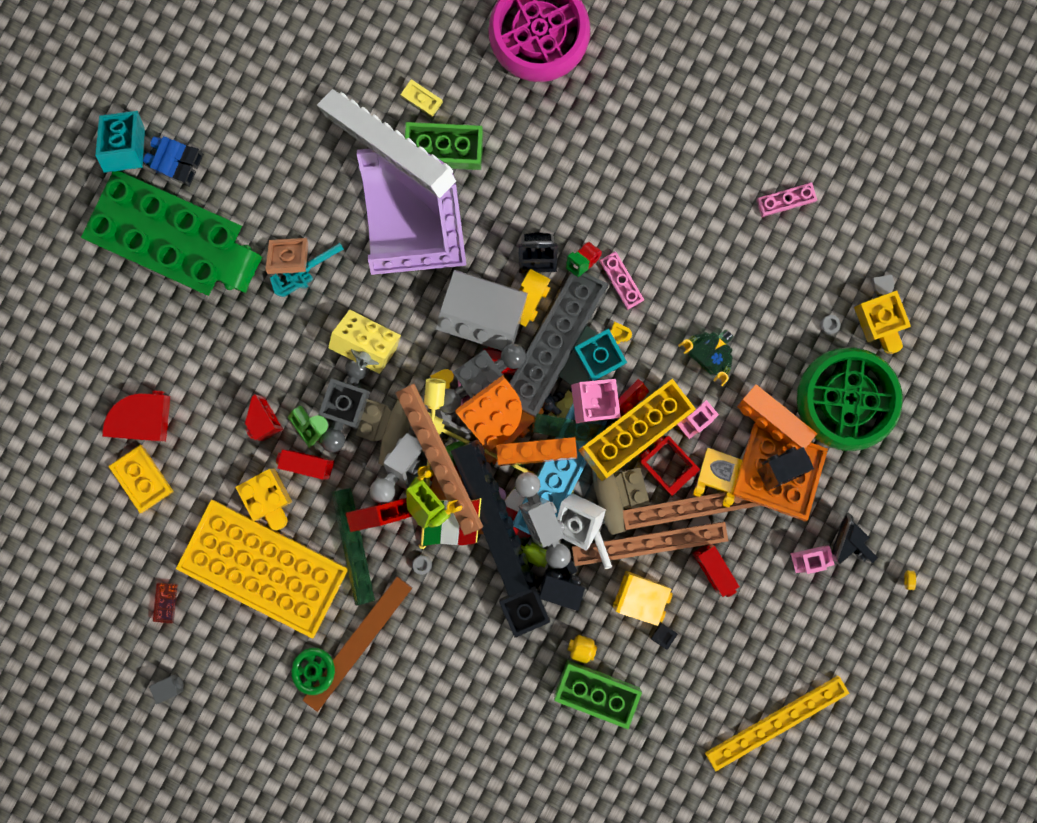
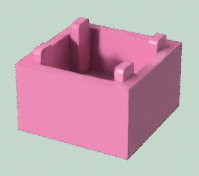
[571,379,621,423]

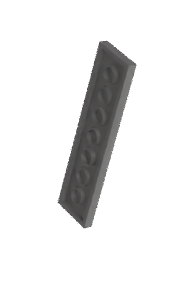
[510,268,608,418]

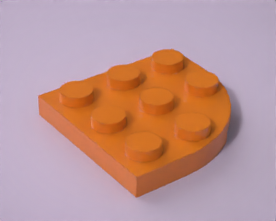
[455,375,522,452]

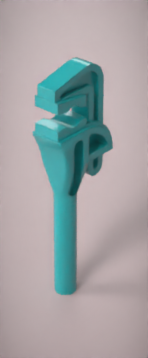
[270,243,344,297]

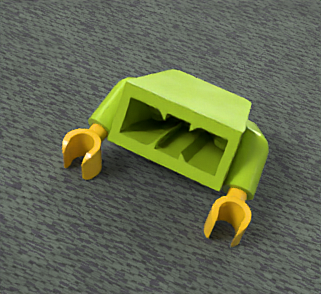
[406,466,462,528]

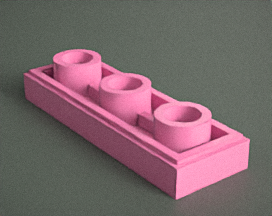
[756,182,817,217]
[599,251,644,310]

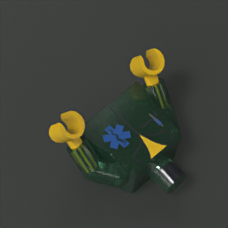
[678,329,734,386]

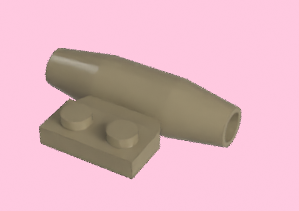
[356,399,411,466]
[592,467,650,535]

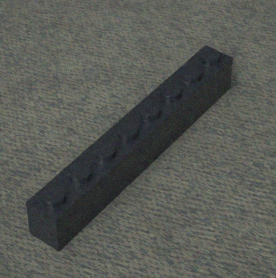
[451,439,535,596]

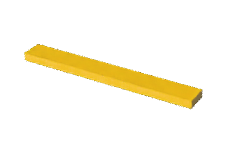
[705,675,850,772]

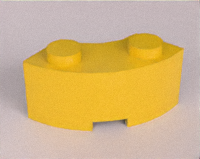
[519,269,551,327]

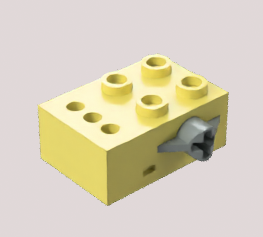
[328,310,401,374]

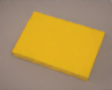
[108,445,174,514]

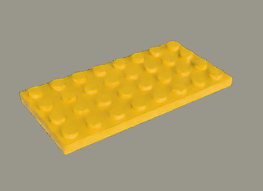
[176,500,349,639]

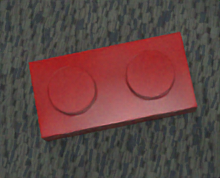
[618,379,649,417]

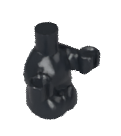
[542,391,565,417]

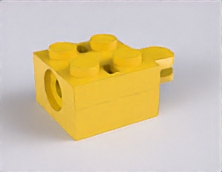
[854,291,911,354]
[235,469,292,530]

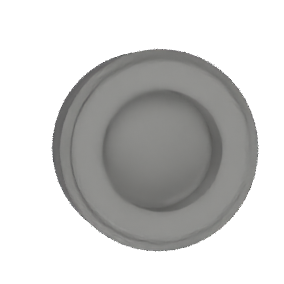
[820,315,841,335]
[412,555,432,575]

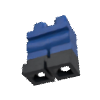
[143,136,204,187]

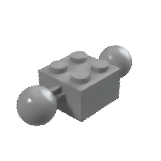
[370,433,440,504]
[515,472,571,569]

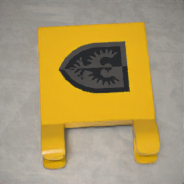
[693,448,742,508]

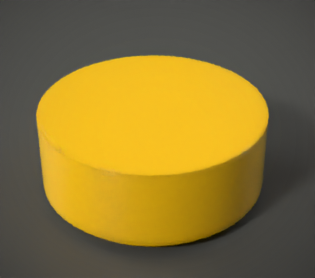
[904,570,916,590]

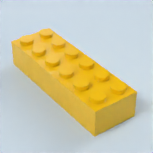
[578,379,696,481]

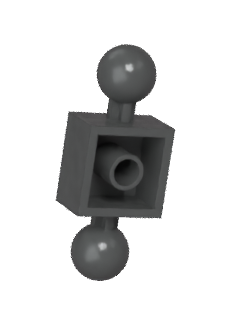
[440,344,526,414]
[318,359,371,452]

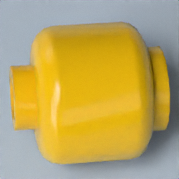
[567,635,597,663]

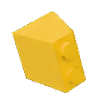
[612,571,673,626]

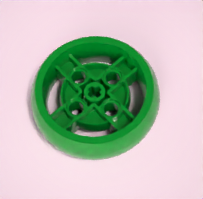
[796,347,903,451]

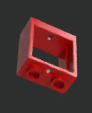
[639,435,701,496]
[276,449,334,480]
[692,544,740,597]

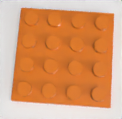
[732,423,828,521]

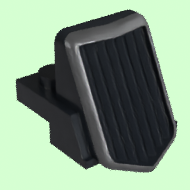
[518,232,558,273]
[831,513,878,564]

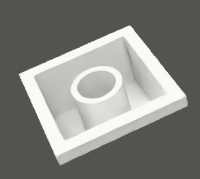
[557,493,606,550]

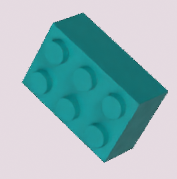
[95,111,145,173]

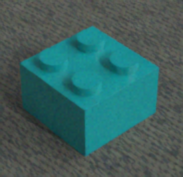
[573,328,628,381]

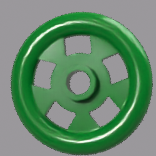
[291,648,335,695]

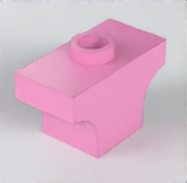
[677,400,719,439]
[790,545,834,574]

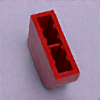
[102,391,171,442]
[346,497,413,532]

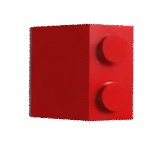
[245,394,284,441]

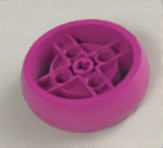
[488,0,590,82]

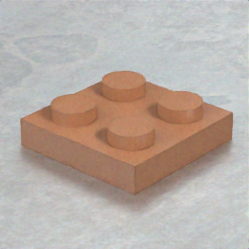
[266,238,308,274]

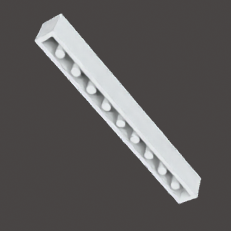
[317,89,456,199]

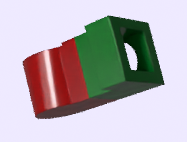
[566,242,602,278]

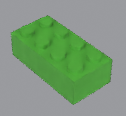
[405,122,483,170]
[554,660,642,729]

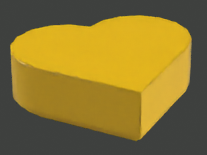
[610,321,632,344]
[430,369,454,389]

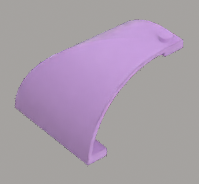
[357,149,466,275]

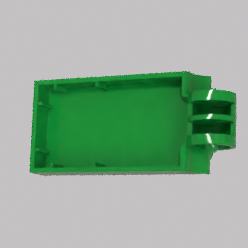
[81,171,263,296]

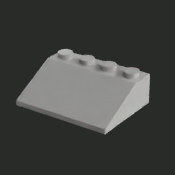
[436,270,528,351]

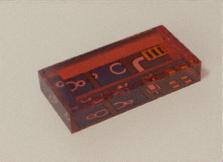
[153,582,178,624]

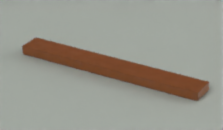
[303,576,413,712]

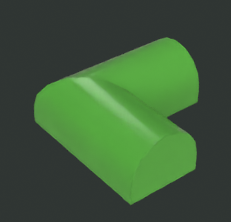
[288,406,328,448]

